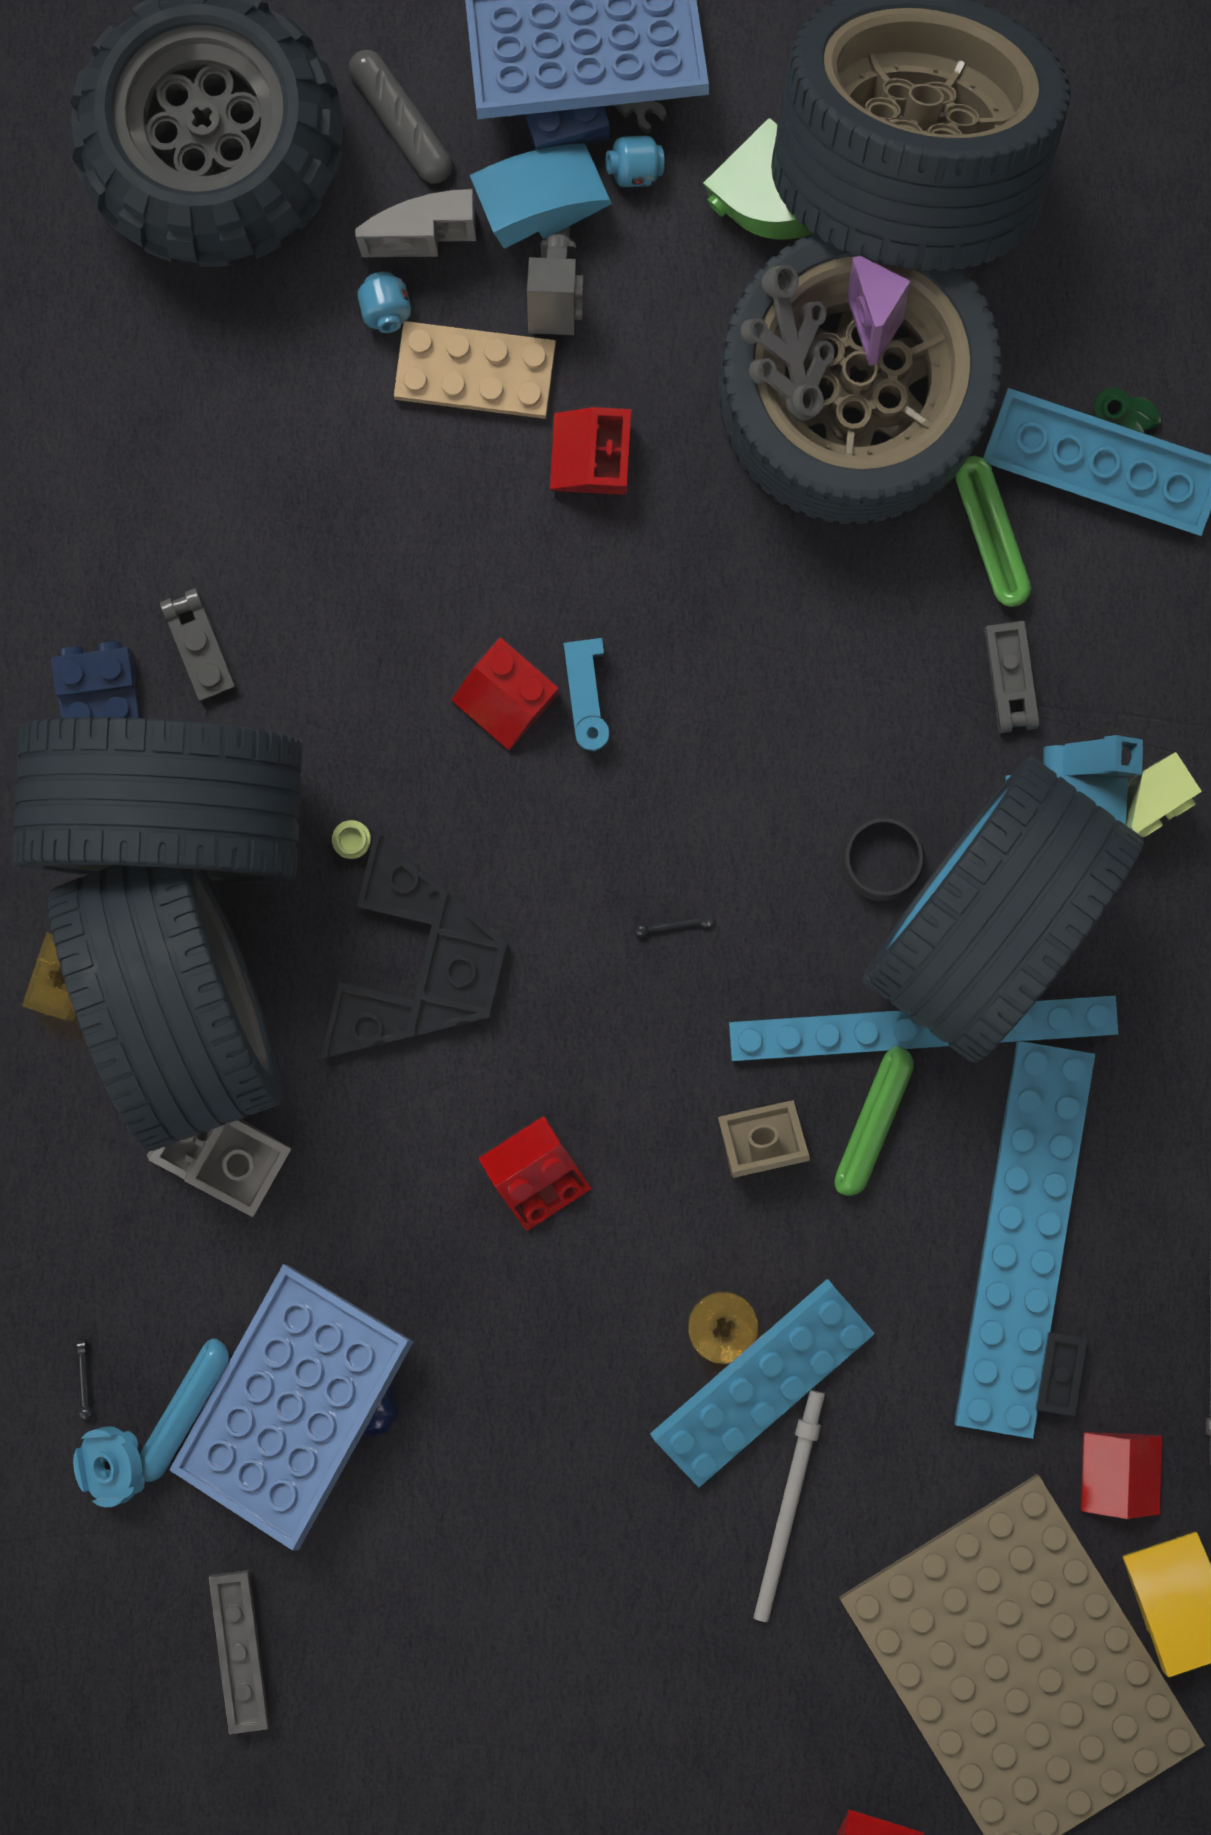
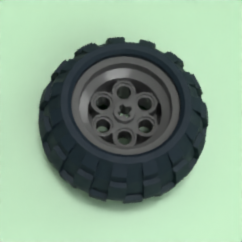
[68,0,344,267]

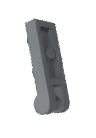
[160,588,236,702]
[984,621,1039,734]

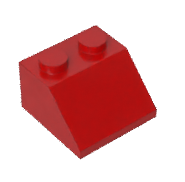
[451,637,560,751]

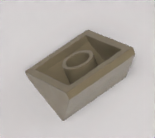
[718,1100,810,1178]

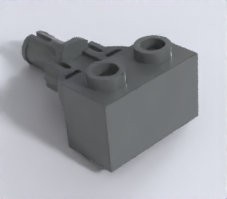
[527,226,583,335]

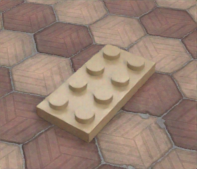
[394,321,556,419]

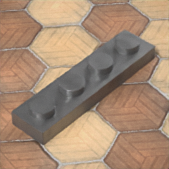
[209,1570,270,1734]

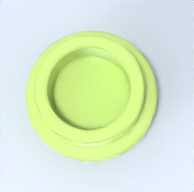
[332,820,371,859]

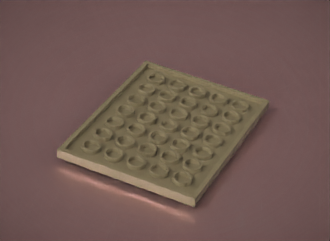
[839,1474,1205,1835]

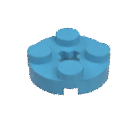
[73,1426,144,1507]

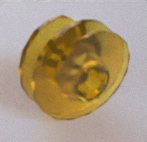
[688,1292,758,1364]

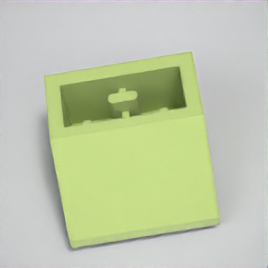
[1126,752,1202,838]

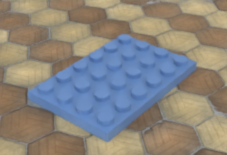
[465,0,709,119]
[169,1264,414,1550]

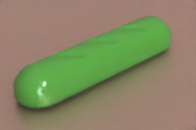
[955,456,1032,607]
[835,1046,914,1196]

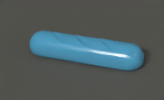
[139,1338,229,1482]

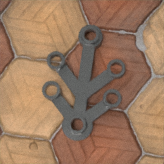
[741,265,834,421]

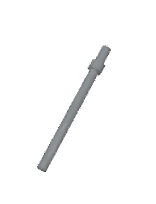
[753,1390,825,1622]

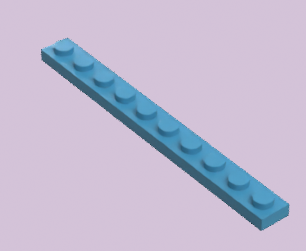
[729,996,1118,1061]

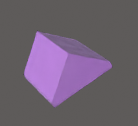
[847,256,910,366]

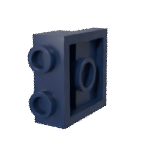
[51,641,141,718]

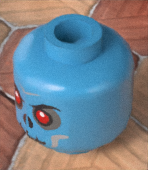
[606,136,664,187]
[358,272,411,333]

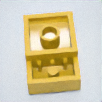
[1122,1532,1211,1677]

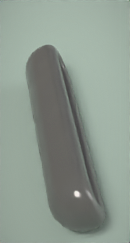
[348,50,453,184]

